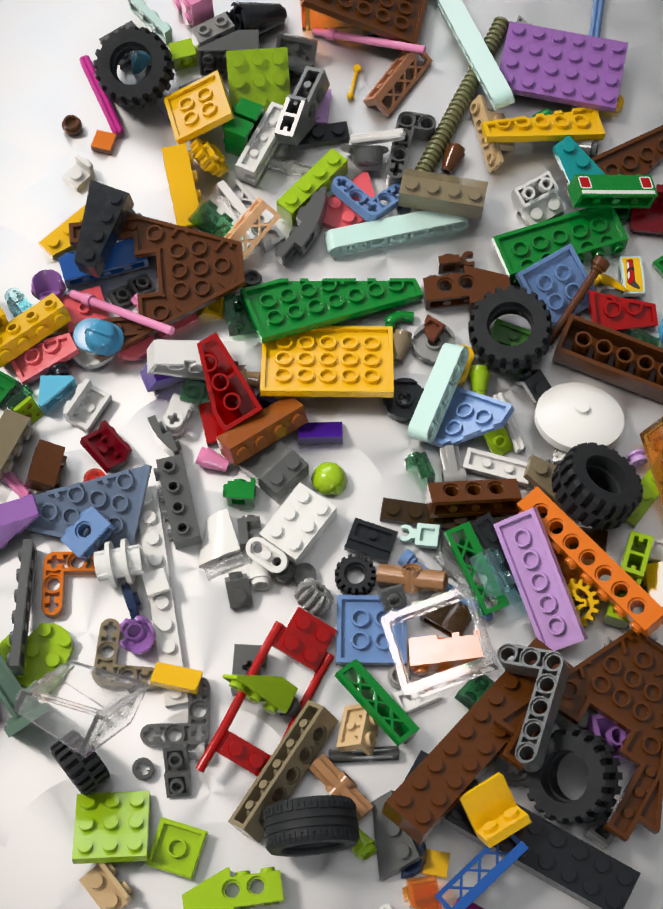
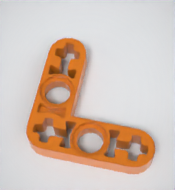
[41,551,96,619]

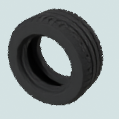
[263,795,360,857]

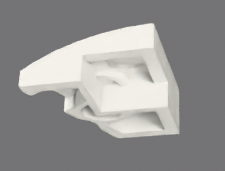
[198,508,241,568]

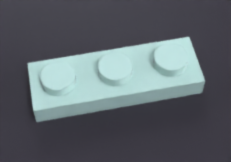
[128,0,173,45]

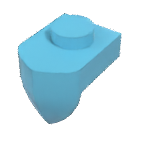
[131,50,152,74]

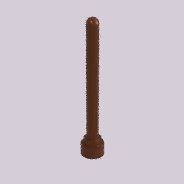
[549,255,610,346]

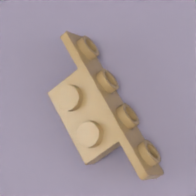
[469,94,515,173]

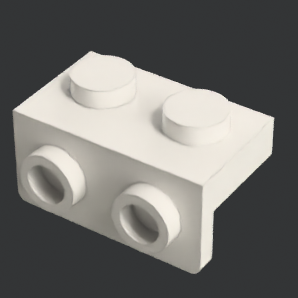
[63,378,112,433]

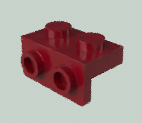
[80,420,132,474]

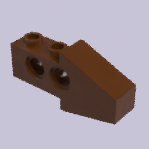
[422,265,511,313]

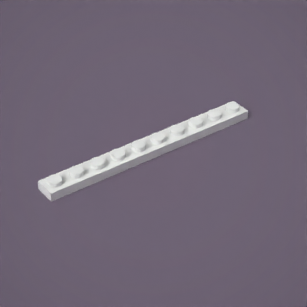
[139,485,188,708]

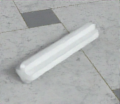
[349,128,406,145]
[493,392,527,453]

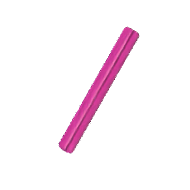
[79,55,124,137]

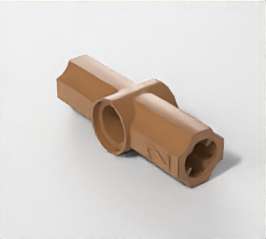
[376,563,448,593]
[309,753,374,821]

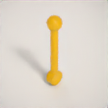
[347,64,361,100]

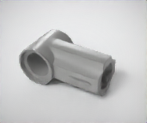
[439,445,467,482]

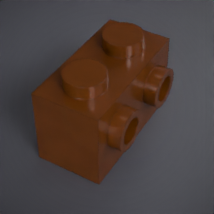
[24,439,67,493]

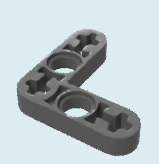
[140,677,211,747]

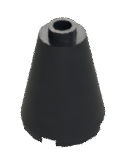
[230,1,287,35]

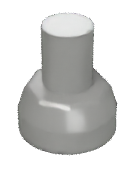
[188,742,208,761]

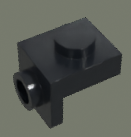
[515,369,551,403]

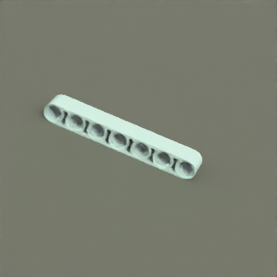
[324,210,469,257]

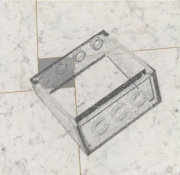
[13,660,149,758]

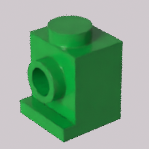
[223,477,256,507]

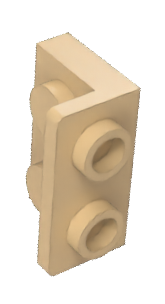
[336,704,378,756]
[79,863,133,909]

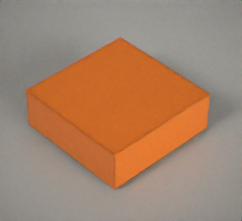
[91,130,117,155]

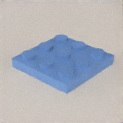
[515,243,597,328]
[336,595,407,666]

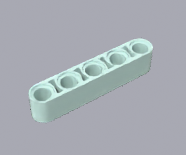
[408,343,469,443]

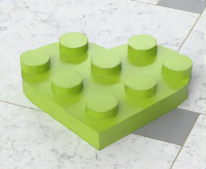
[0,623,74,699]

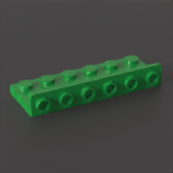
[492,208,629,284]

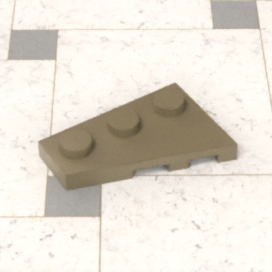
[523,455,580,523]

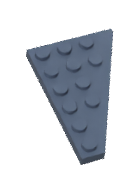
[5,464,152,548]

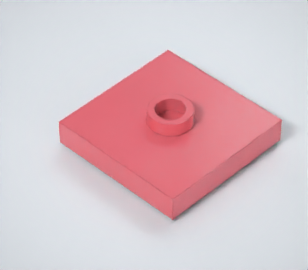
[59,285,110,336]

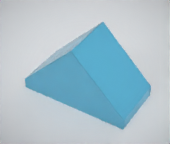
[38,375,77,415]

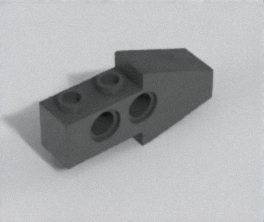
[274,66,330,146]

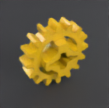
[189,137,228,178]
[566,578,601,627]

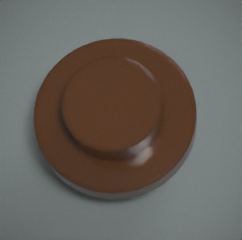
[62,115,82,135]

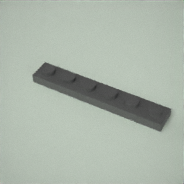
[7,539,37,676]

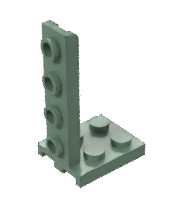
[0,655,51,737]

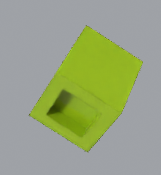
[168,38,198,72]

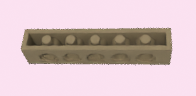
[228,700,339,843]

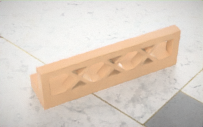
[224,196,281,259]

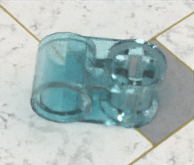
[4,287,33,318]

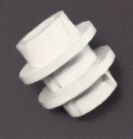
[93,538,146,587]

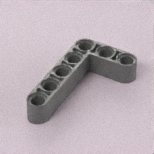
[497,643,570,772]

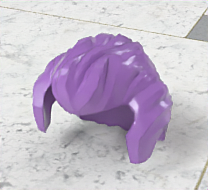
[30,269,66,301]
[119,615,156,654]

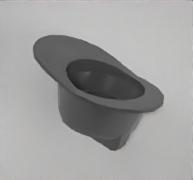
[339,143,389,171]

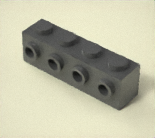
[153,454,202,549]

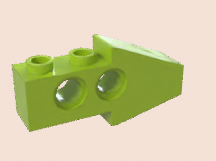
[603,530,654,630]
[182,867,284,909]

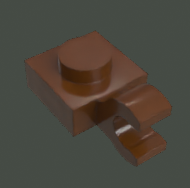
[437,251,475,274]

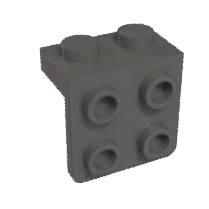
[276,32,318,75]

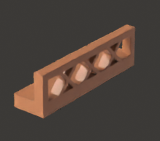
[363,43,433,117]

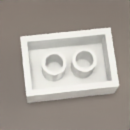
[259,483,337,567]

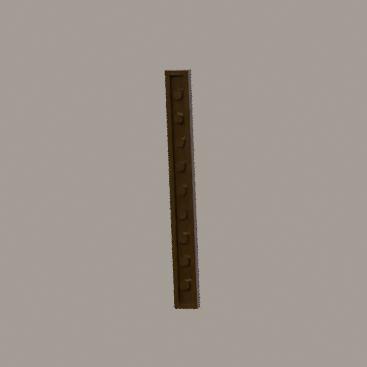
[380,497,608,552]

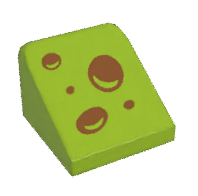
[13,396,43,426]

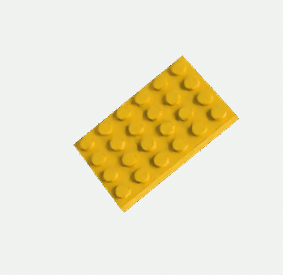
[260,326,394,398]

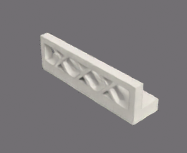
[217,179,286,253]

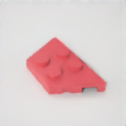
[322,171,375,229]

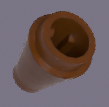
[441,142,465,175]

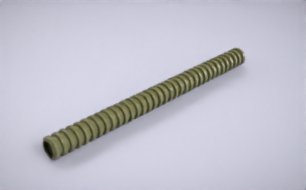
[415,16,510,173]

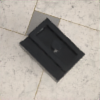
[344,517,398,564]

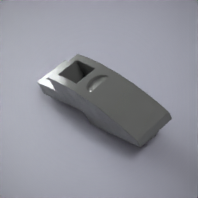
[275,186,328,266]

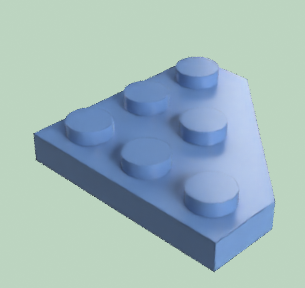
[426,386,515,448]

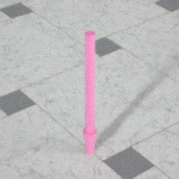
[312,27,426,54]
[69,290,175,335]

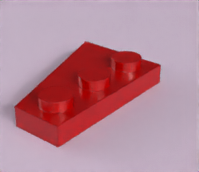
[588,290,658,331]

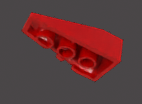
[197,332,263,432]

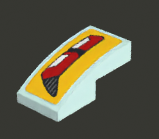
[619,256,645,297]

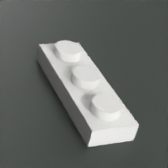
[462,447,529,487]

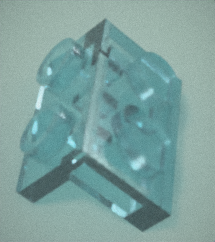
[470,547,515,599]

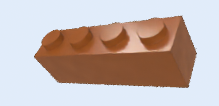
[216,396,308,466]

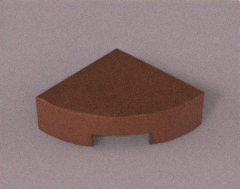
[424,315,446,344]

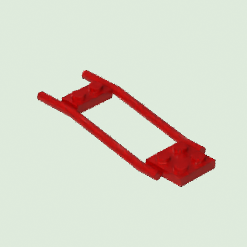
[195,606,338,777]

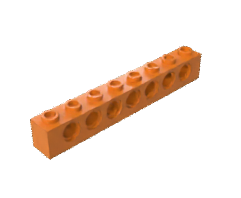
[517,487,663,638]

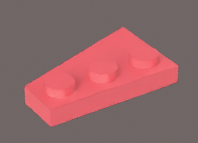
[11,333,80,386]

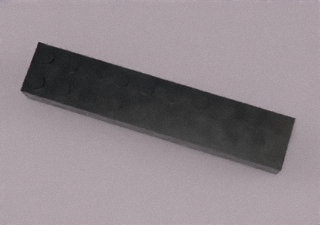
[405,750,641,909]

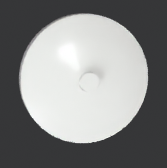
[534,382,624,453]

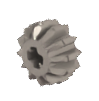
[294,578,334,617]

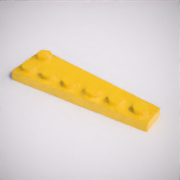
[481,107,605,143]

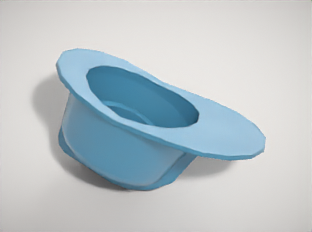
[73,318,124,356]

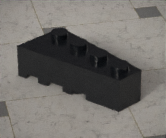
[74,180,134,278]

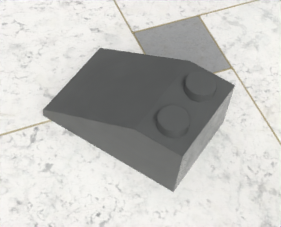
[236,440,309,504]

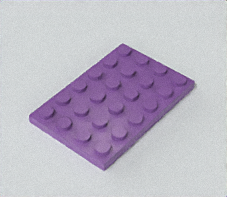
[499,21,628,113]

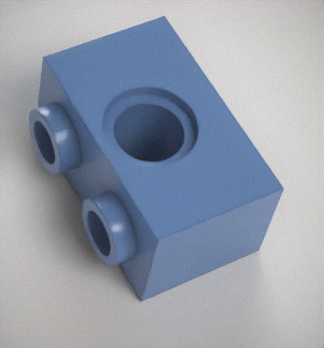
[60,506,117,562]

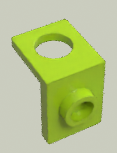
[483,427,513,456]

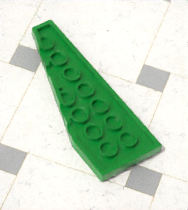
[240,278,423,344]

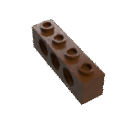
[425,478,522,518]

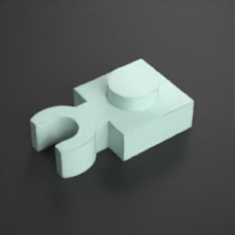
[399,523,441,549]

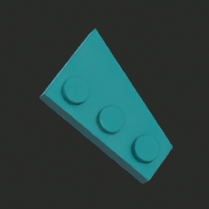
[552,135,606,185]

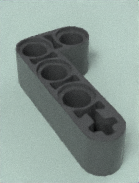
[386,111,436,187]

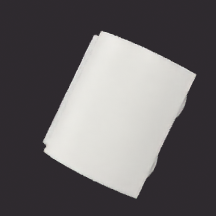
[511,171,566,226]

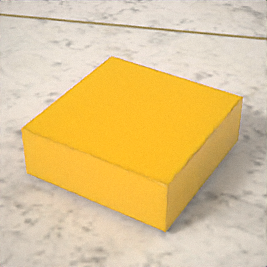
[422,849,450,879]

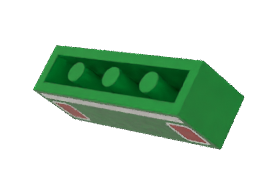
[567,174,658,208]

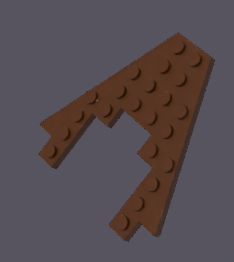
[69,213,246,362]
[493,629,663,842]

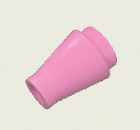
[195,447,230,472]

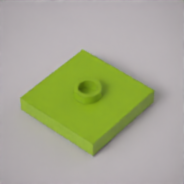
[145,817,208,881]

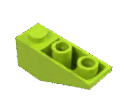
[222,674,298,715]

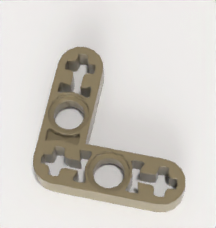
[93,618,159,691]

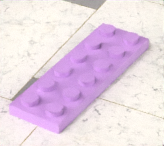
[493,507,588,651]

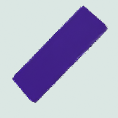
[298,422,343,444]

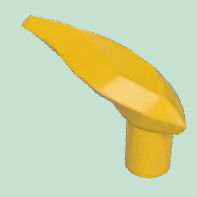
[593,273,627,292]

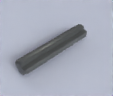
[328,746,399,763]

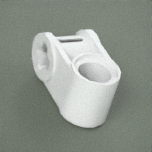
[164,393,196,438]

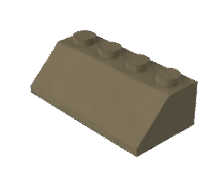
[398,168,488,220]

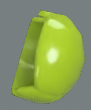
[311,462,348,496]

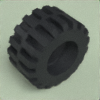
[50,729,110,796]

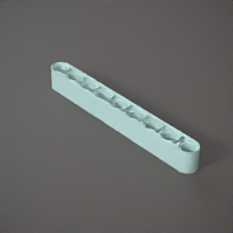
[435,0,515,111]

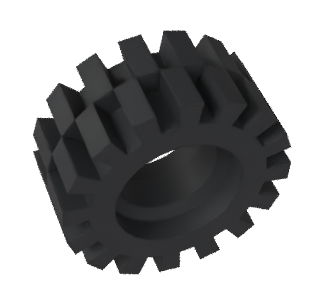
[335,553,376,595]

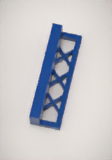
[434,834,528,909]

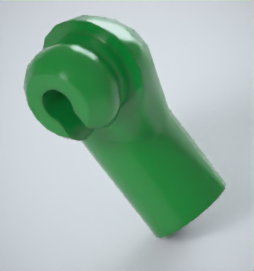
[384,311,414,330]

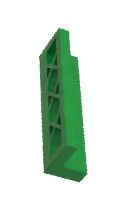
[444,522,510,616]
[334,659,420,747]

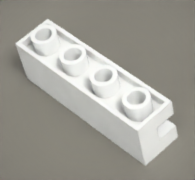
[235,102,283,186]

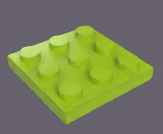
[226,47,291,112]
[72,791,151,864]

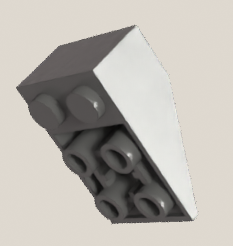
[197,30,260,75]

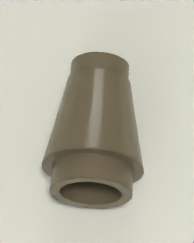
[393,329,413,363]

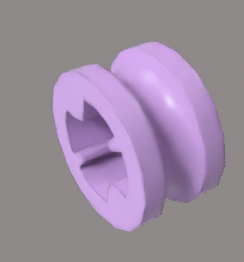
[626,448,649,467]

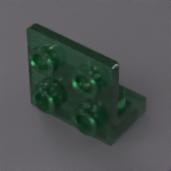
[224,293,257,337]

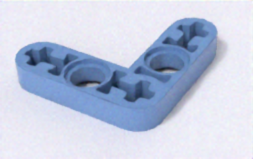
[331,176,401,222]

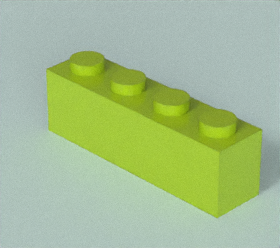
[276,148,348,226]

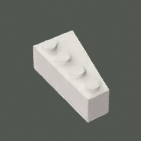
[147,339,247,380]

